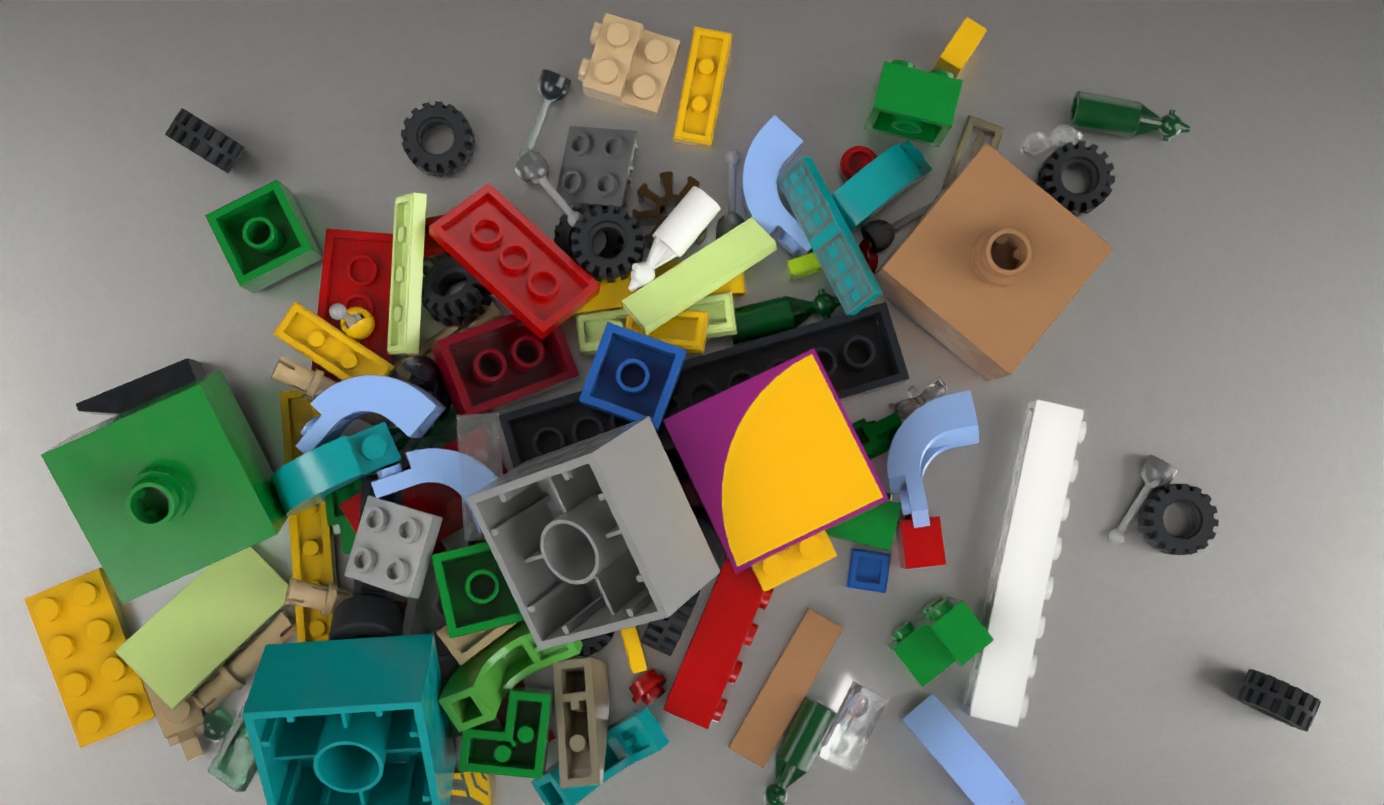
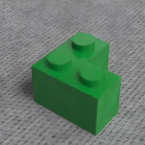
[887,596,994,687]
[458,686,554,779]

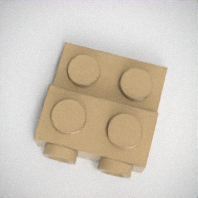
[578,13,680,117]

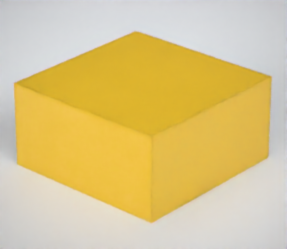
[934,17,987,78]

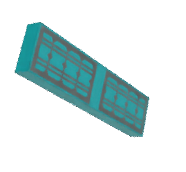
[777,157,884,316]

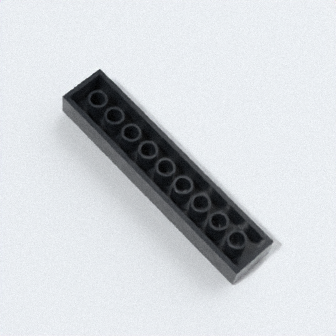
[498,302,910,469]

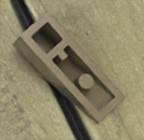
[553,657,610,789]

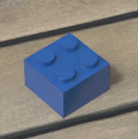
[579,322,687,432]

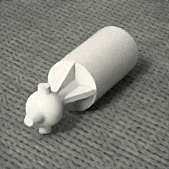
[628,186,721,292]

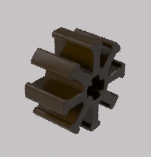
[632,171,707,255]

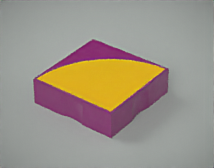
[663,349,889,574]

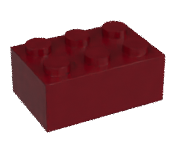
[431,314,580,424]

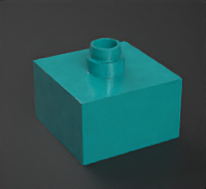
[242,634,456,805]

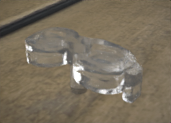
[1022,125,1083,156]
[889,376,947,420]

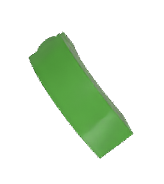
[438,621,583,732]

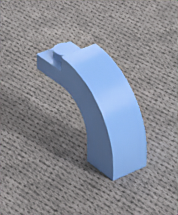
[741,115,813,256]
[296,375,446,454]
[887,390,979,528]
[371,448,498,534]
[902,693,1025,805]

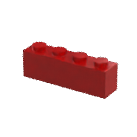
[663,559,774,729]

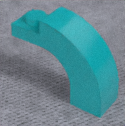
[832,140,933,235]
[270,422,402,517]
[531,707,670,805]

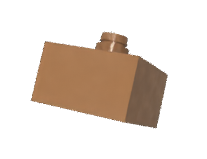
[873,143,1114,382]

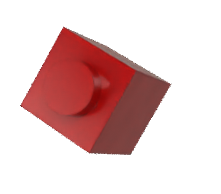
[896,514,946,569]

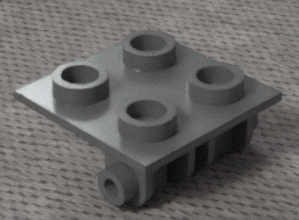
[556,126,638,211]

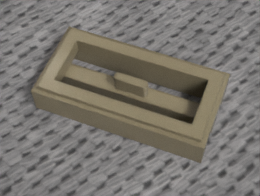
[942,115,1005,189]

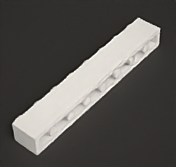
[962,399,1087,727]

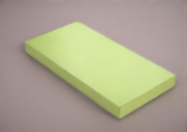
[115,547,288,710]

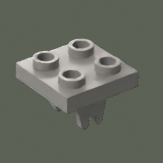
[344,495,443,599]

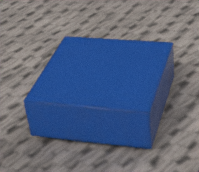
[845,548,891,593]

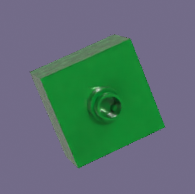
[41,369,288,604]

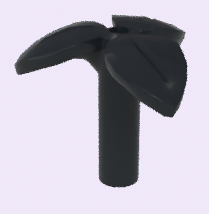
[402,355,452,420]

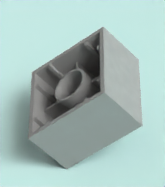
[466,416,720,651]

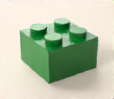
[864,60,963,147]
[205,179,323,293]
[431,542,525,639]

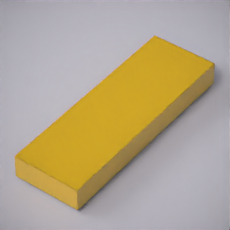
[673,27,732,148]
[273,301,397,380]

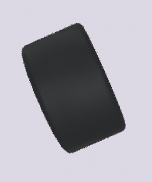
[328,594,405,640]

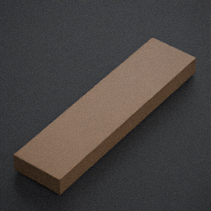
[728,608,844,768]

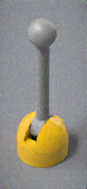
[329,303,375,340]

